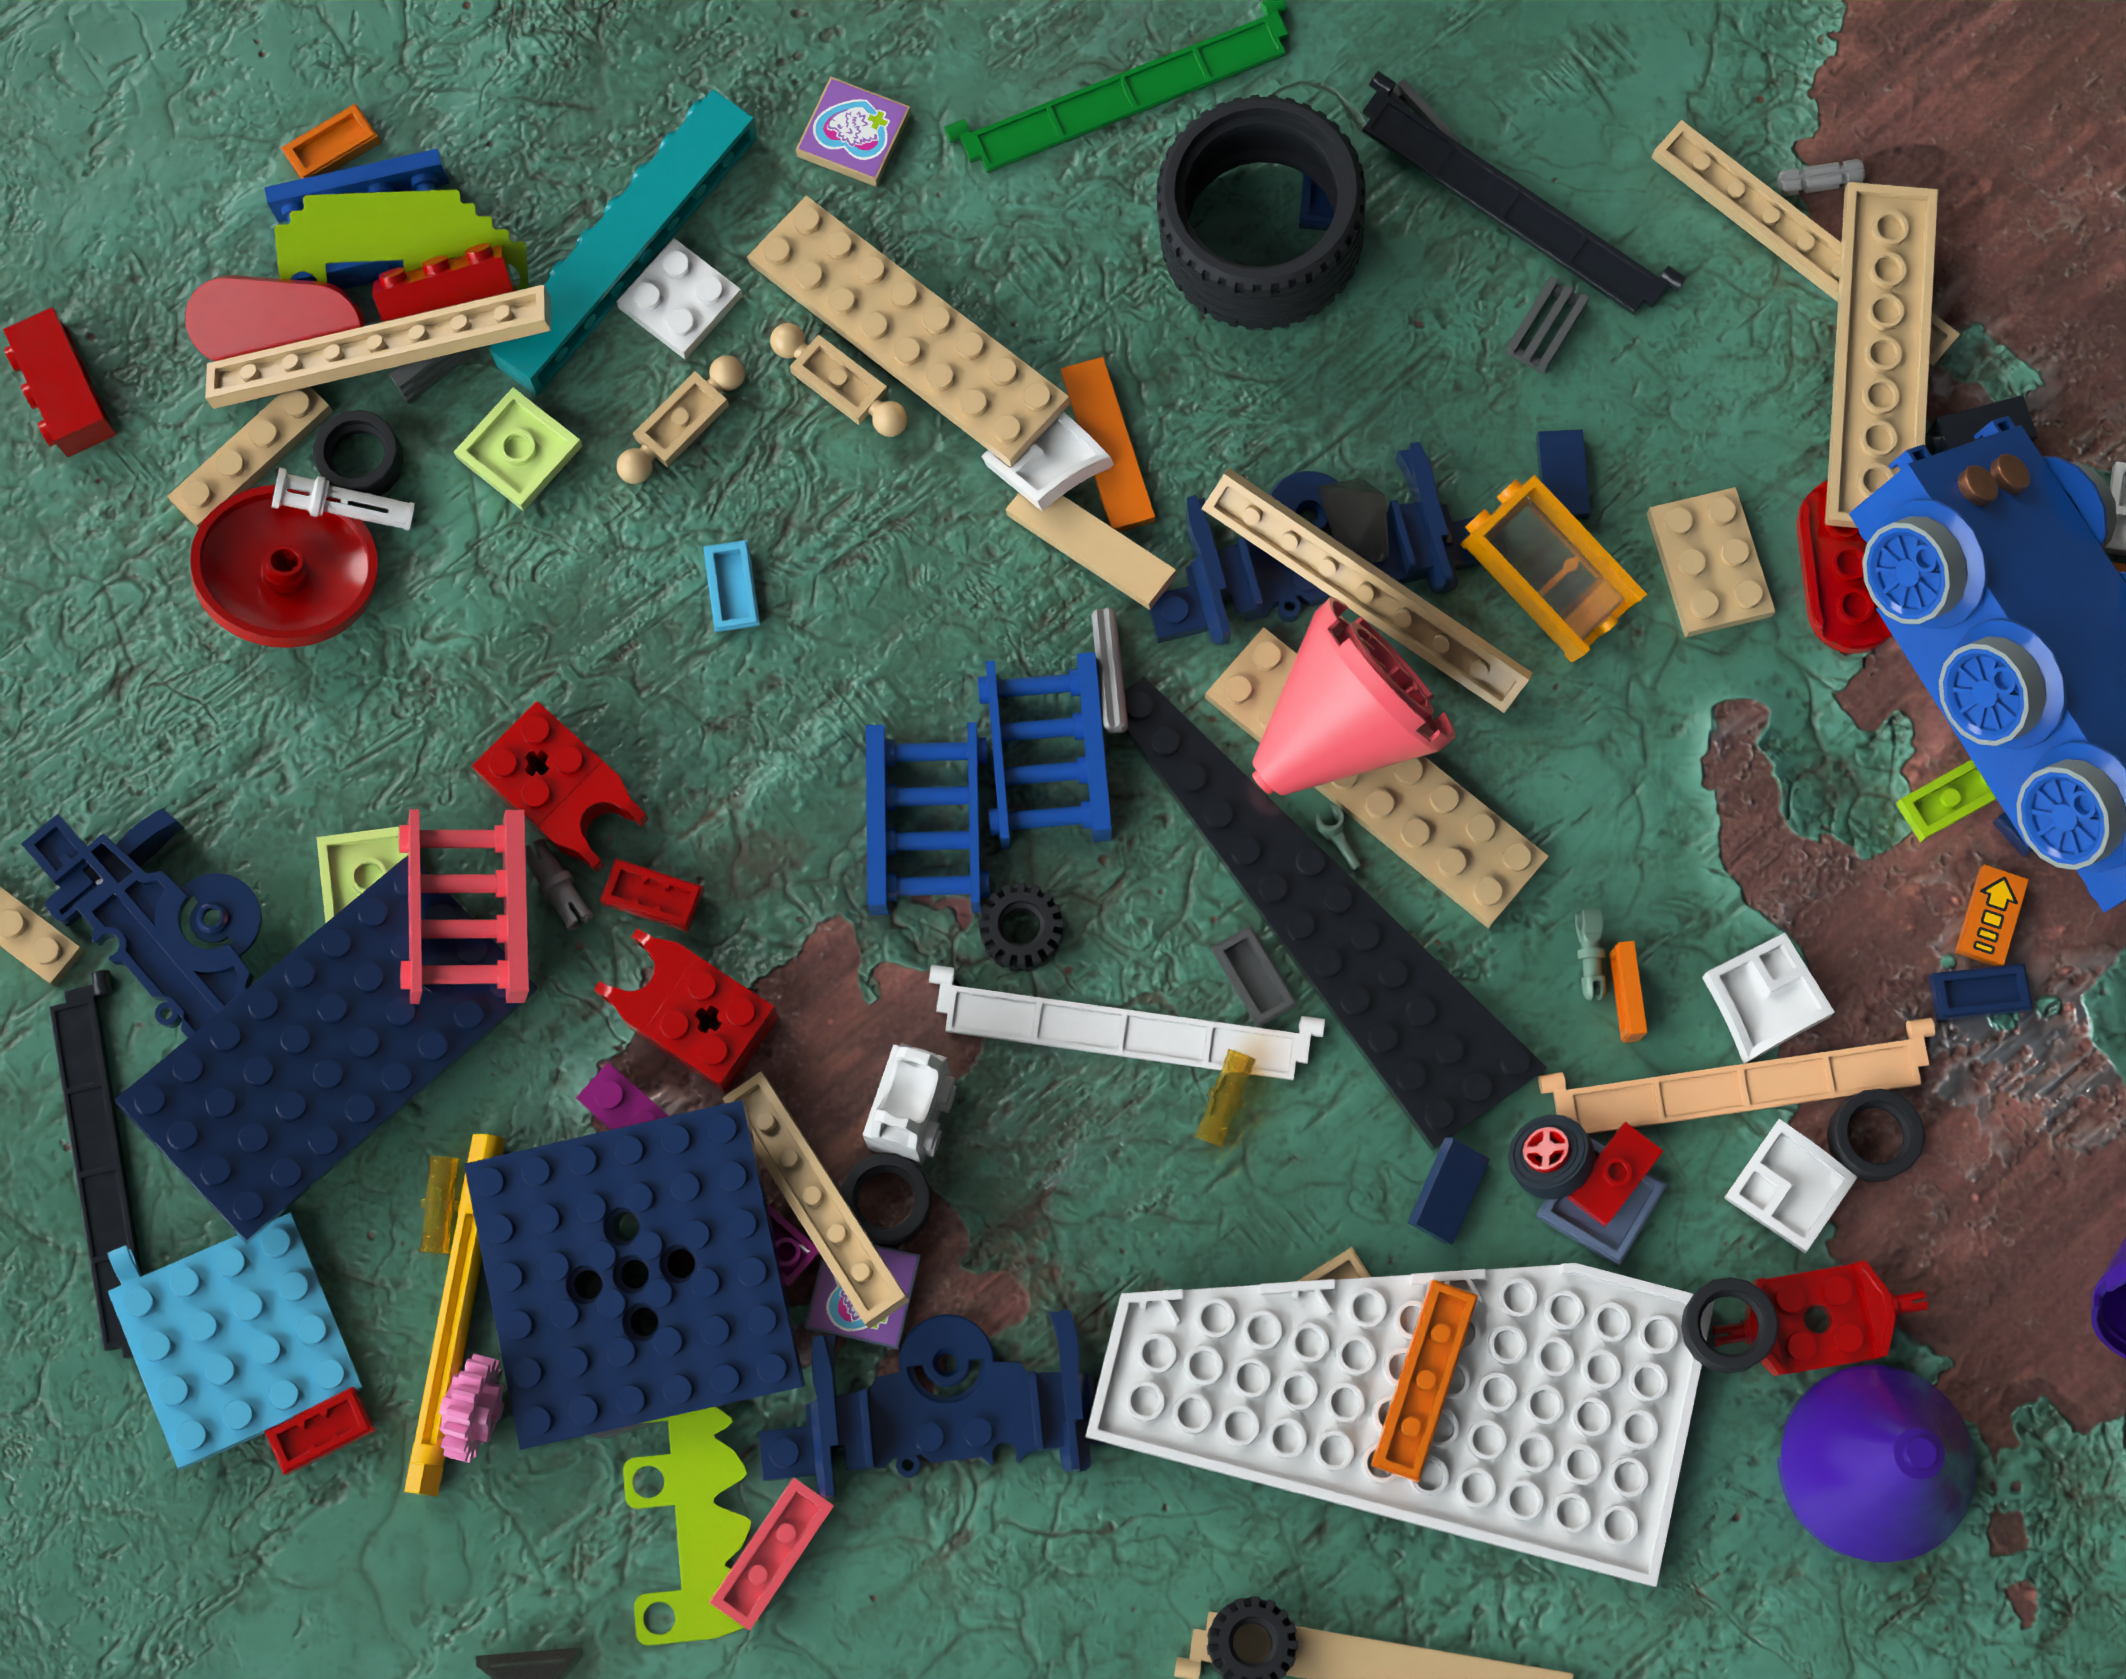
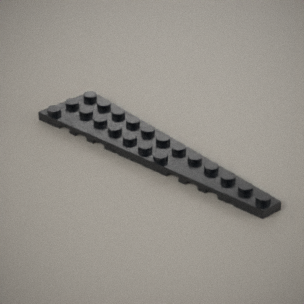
[1124,677,1547,1151]

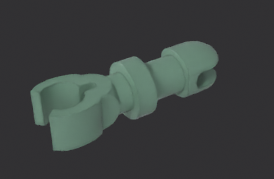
[1575,909,1606,1001]

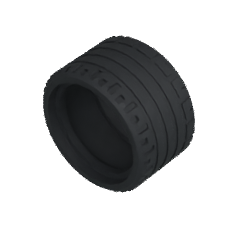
[1156,95,1366,330]

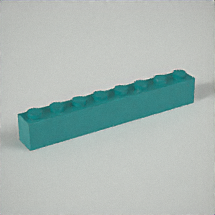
[489,89,758,396]

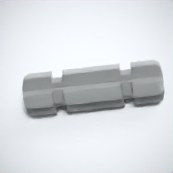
[1777,159,1865,197]

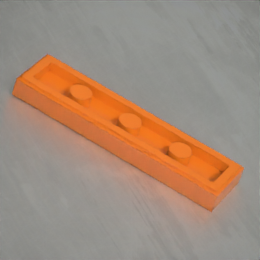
[1060,357,1155,533]
[1370,1279,1478,1483]

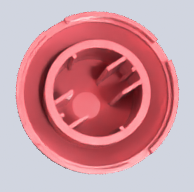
[1252,597,1456,796]

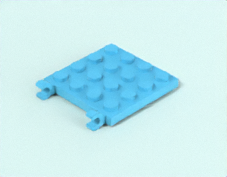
[107,1212,364,1470]

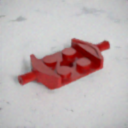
[1712,1260,1928,1377]

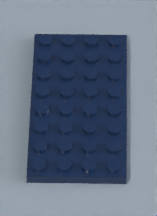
[115,855,537,1244]

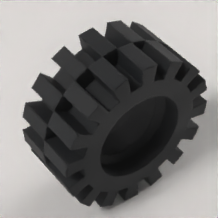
[979,883,1063,972]
[1206,1596,1298,1679]

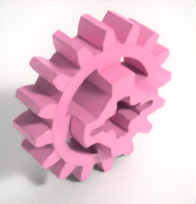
[439,1353,504,1463]

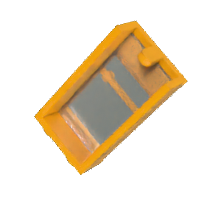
[1460,474,1647,663]

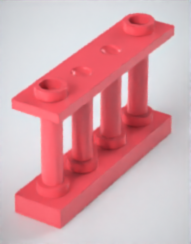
[399,809,529,1004]

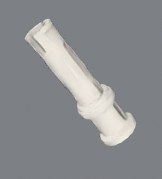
[271,467,415,531]

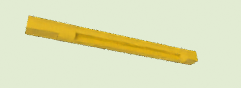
[404,1134,506,1497]

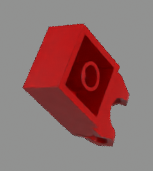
[472,701,649,872]
[594,928,779,1094]

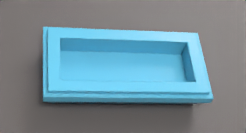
[703,540,760,633]

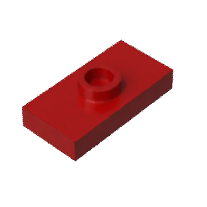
[600,858,705,933]
[1566,1122,1663,1227]
[264,1387,376,1476]

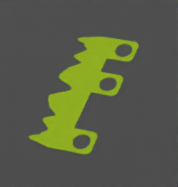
[623,1406,759,1646]

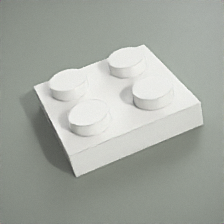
[616,238,743,360]

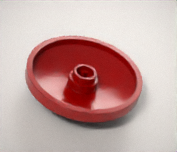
[190,485,378,648]

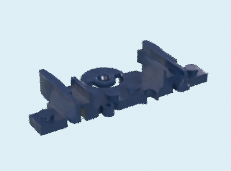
[1148,442,1508,645]
[21,808,262,1038]
[759,1310,1109,1498]

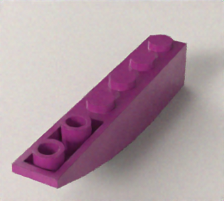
[576,1062,819,1287]

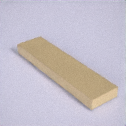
[1005,493,1177,610]

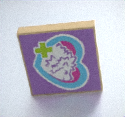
[796,76,911,187]

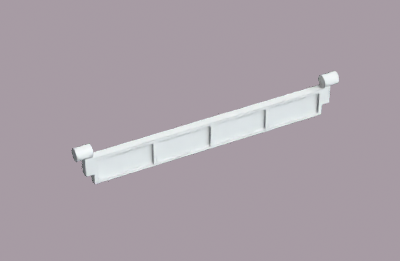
[929,965,1325,1080]

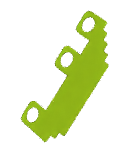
[274,189,529,290]

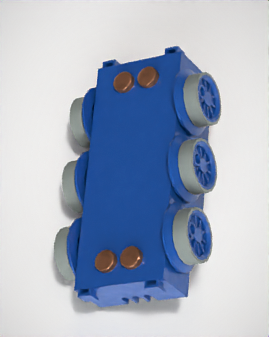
[1849,416,2126,913]

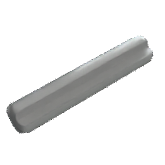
[1091,608,1128,734]

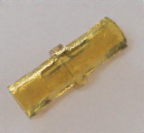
[1194,1048,1257,1148]
[419,1156,460,1255]

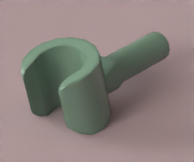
[1316,806,1361,871]

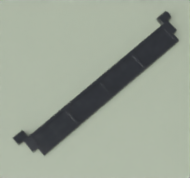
[1362,71,1687,315]
[49,970,143,1359]

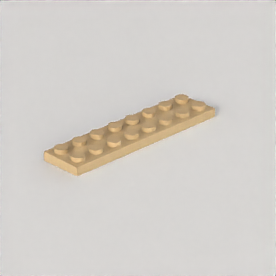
[1825,182,1938,528]
[747,195,1070,467]
[1205,627,1549,929]

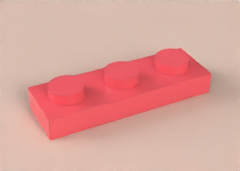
[709,1478,834,1631]

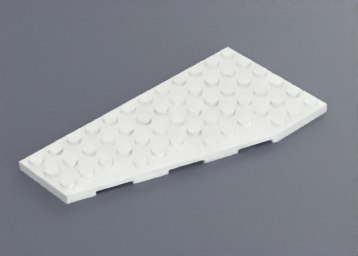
[1085,1263,1715,1587]

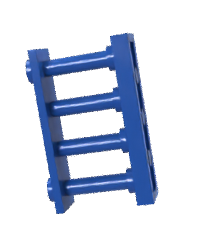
[264,148,454,290]
[978,652,1112,850]
[866,722,990,915]

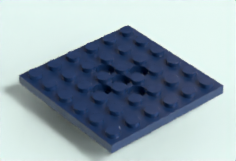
[464,1100,805,1450]

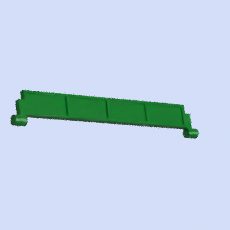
[944,0,1288,173]

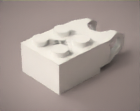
[863,1043,957,1167]

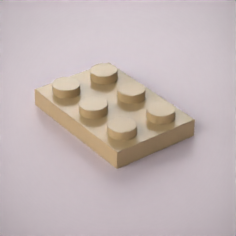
[1646,487,1775,638]

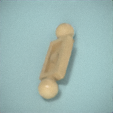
[770,323,908,437]
[616,355,745,484]

